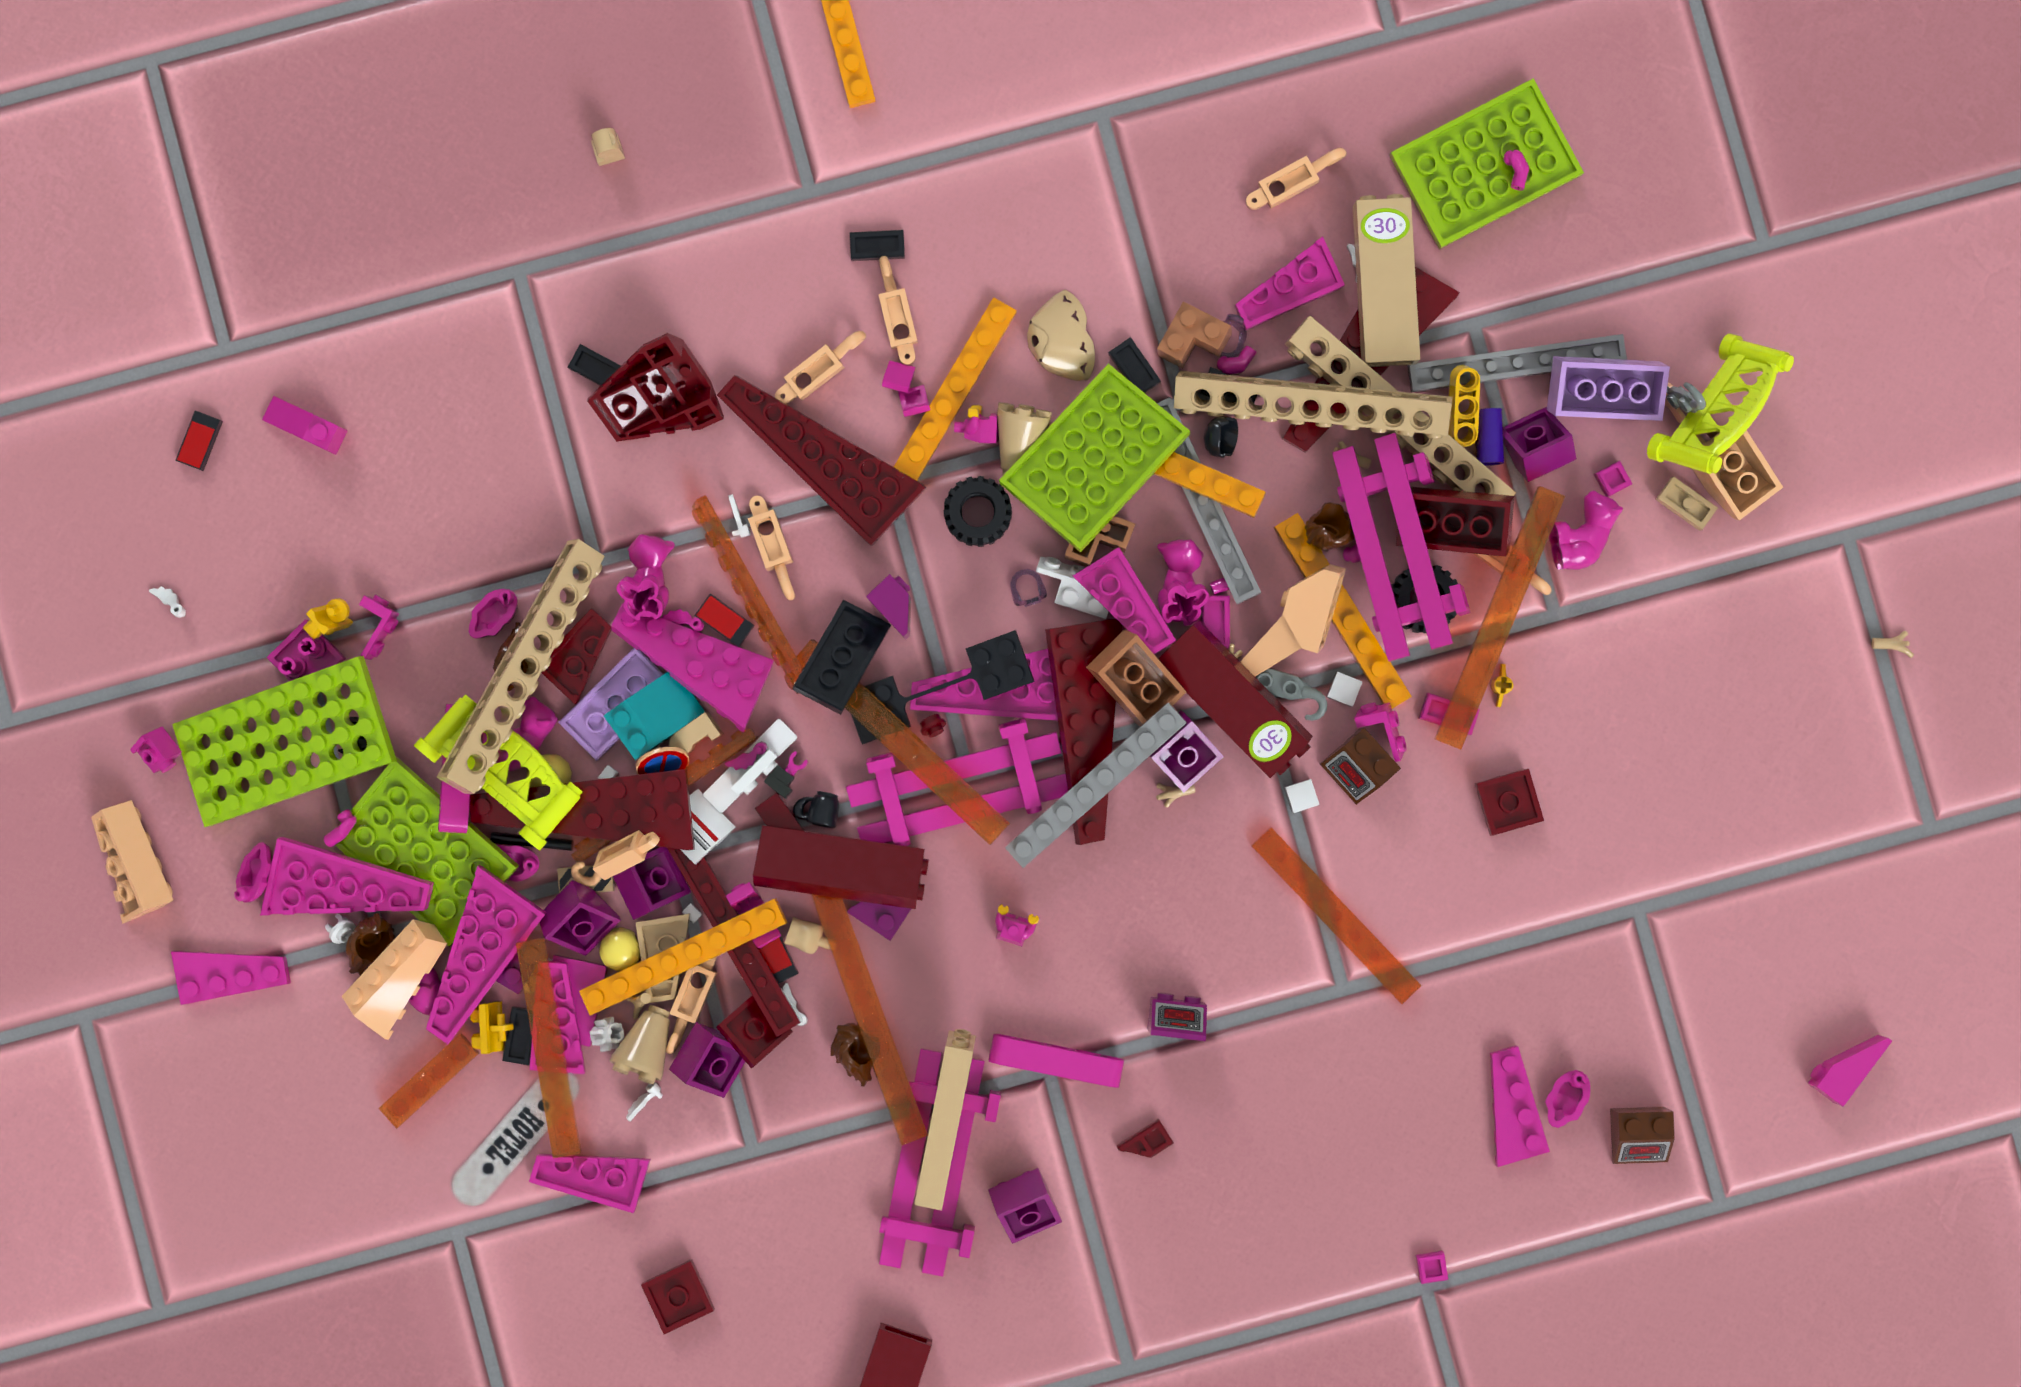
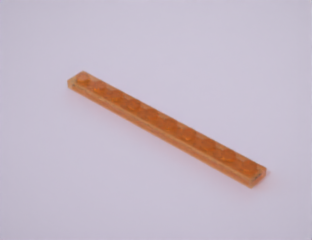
[1434,486,1565,750]
[794,639,1010,845]
[810,894,928,1145]

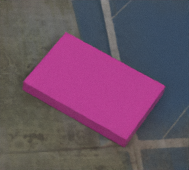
[552,955,608,1047]

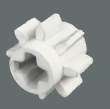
[590,1017,624,1052]

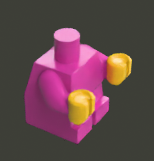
[954,405,999,444]
[995,904,1039,947]

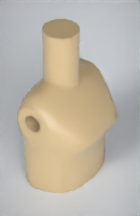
[784,917,837,954]

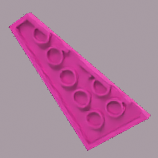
[611,603,774,733]
[910,648,1058,721]
[260,837,434,916]
[426,864,547,1044]

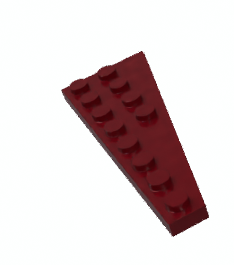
[1282,267,1460,452]
[717,375,926,546]
[1045,618,1122,845]
[469,769,695,851]

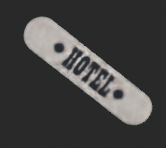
[452,1071,579,1206]

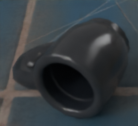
[793,791,839,828]

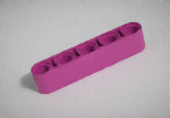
[438,704,470,834]
[988,1034,1124,1088]

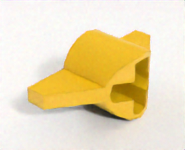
[1491,664,1513,707]

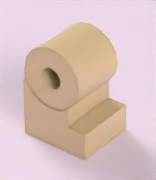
[591,128,625,166]

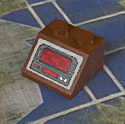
[1320,728,1401,805]
[1610,1107,1675,1164]

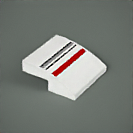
[680,789,736,865]

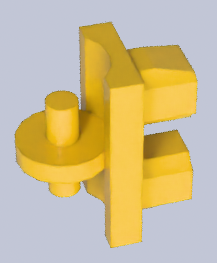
[303,598,353,639]
[470,1001,514,1054]

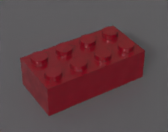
[1396,487,1515,557]

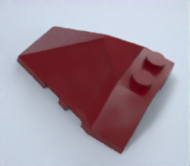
[587,333,724,442]

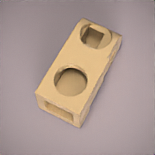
[669,712,724,754]

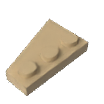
[635,913,690,1003]

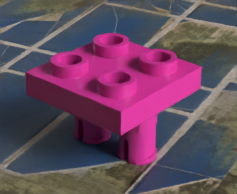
[266,619,346,681]

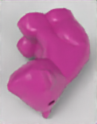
[1547,490,1623,570]
[616,534,675,621]
[1157,540,1210,626]
[481,697,559,771]

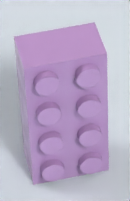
[1547,356,1670,421]

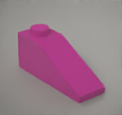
[262,396,347,455]
[1808,1035,1892,1107]

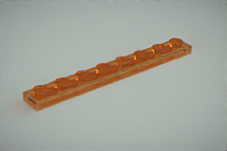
[692,495,803,694]
[571,728,759,863]
[1251,827,1422,1004]
[516,937,581,1158]

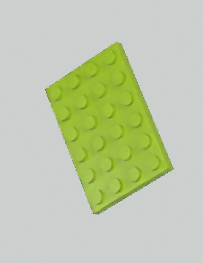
[1389,78,1584,249]
[999,363,1190,552]
[335,757,519,947]

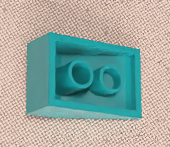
[603,672,706,760]

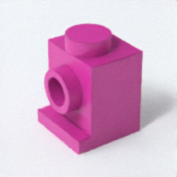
[130,726,182,773]

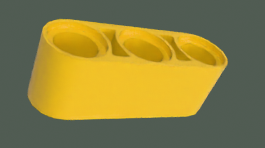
[1448,365,1480,447]

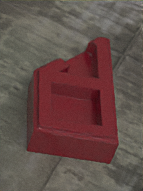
[755,792,804,831]
[1117,1119,1174,1158]

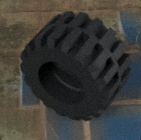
[944,476,1012,547]
[1391,565,1458,633]

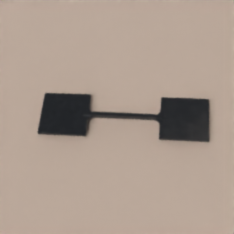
[847,630,1035,744]

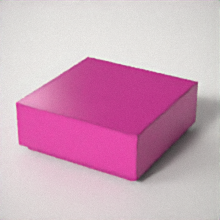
[882,360,915,393]
[898,385,930,417]
[1594,460,1632,497]
[1416,1251,1448,1284]

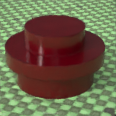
[920,714,946,738]

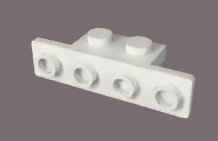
[1036,556,1108,619]
[703,719,797,813]

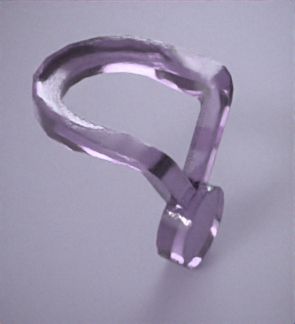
[1219,314,1247,358]
[1010,569,1047,607]

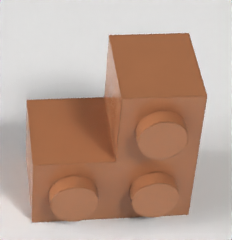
[1157,302,1232,369]
[1064,516,1135,567]

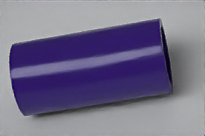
[1476,408,1504,466]

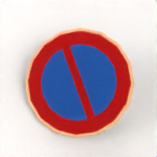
[635,746,690,775]

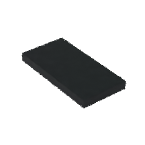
[792,600,891,715]

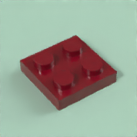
[1475,769,1544,836]
[716,995,793,1069]
[641,1259,715,1334]

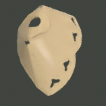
[1027,290,1095,381]

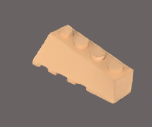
[91,800,173,924]
[341,919,447,1040]

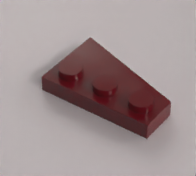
[541,608,611,705]

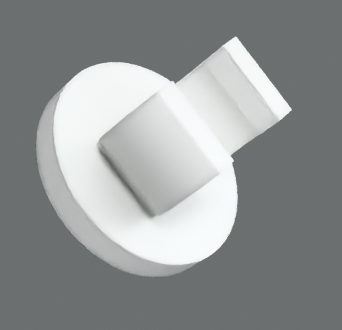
[325,913,356,944]

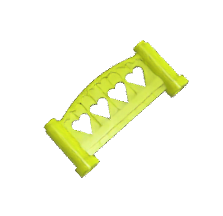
[1647,333,1794,474]
[413,694,583,851]

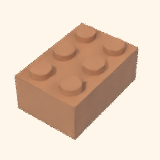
[1086,629,1186,726]

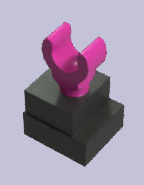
[764,751,808,799]

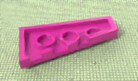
[1234,236,1345,331]
[1073,547,1177,654]
[171,951,291,1005]
[529,960,586,1074]
[1490,1045,1550,1167]
[529,1154,651,1213]

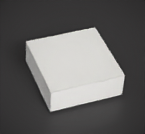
[1327,672,1362,707]
[1284,779,1320,813]

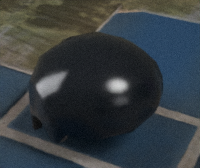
[1203,416,1238,458]

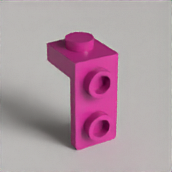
[359,594,399,660]
[1354,703,1407,762]
[726,882,781,949]

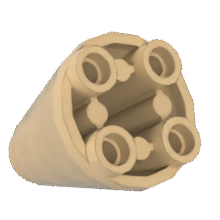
[997,402,1052,475]
[610,1005,670,1085]

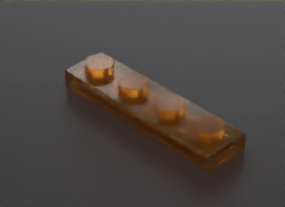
[378,1033,480,1129]

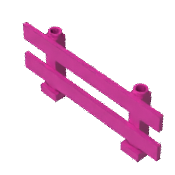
[1332,433,1471,662]
[846,718,1068,846]
[879,1049,1001,1277]

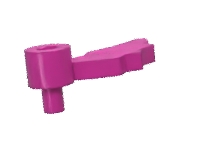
[661,609,704,632]
[725,741,768,770]

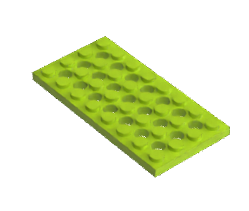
[172,656,397,827]

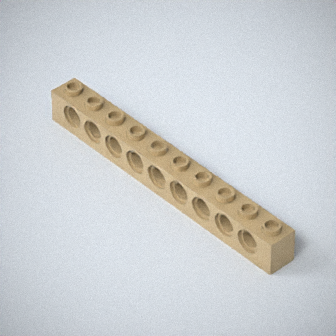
[1285,316,1516,496]
[1174,371,1453,438]
[437,539,605,794]

